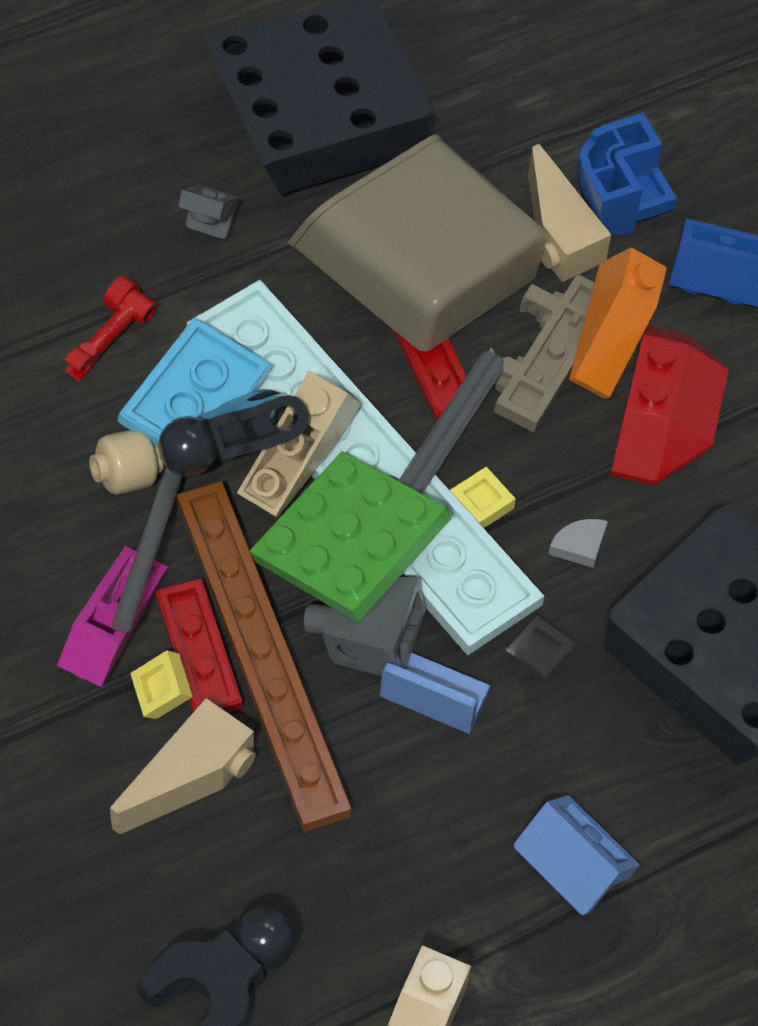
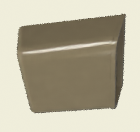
[288,134,546,351]

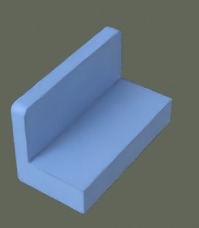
[380,653,490,734]
[514,795,640,915]

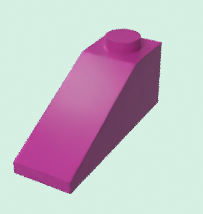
[57,546,168,687]

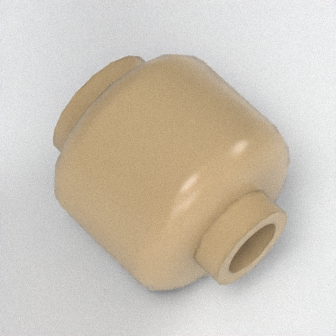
[89,430,163,495]

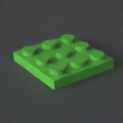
[250,451,451,623]

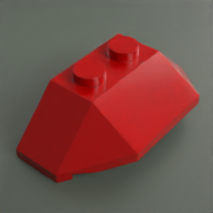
[610,325,729,486]

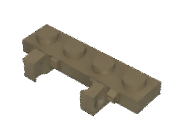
[489,274,595,433]

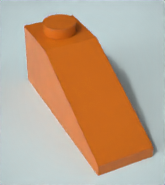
[569,247,667,399]

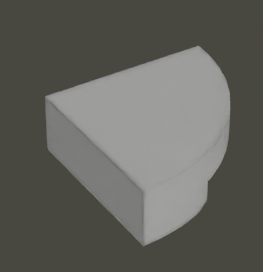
[548,519,608,568]

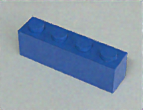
[669,218,758,307]

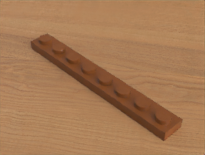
[177,481,351,833]

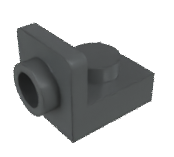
[178,184,239,239]

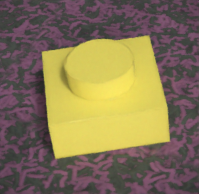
[450,467,516,528]
[130,651,193,719]

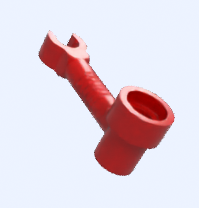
[65,275,158,381]

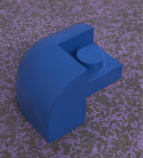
[577,113,677,235]

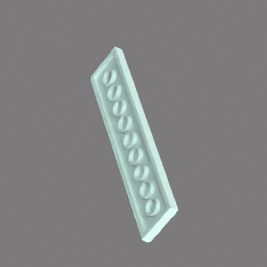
[187,280,544,655]

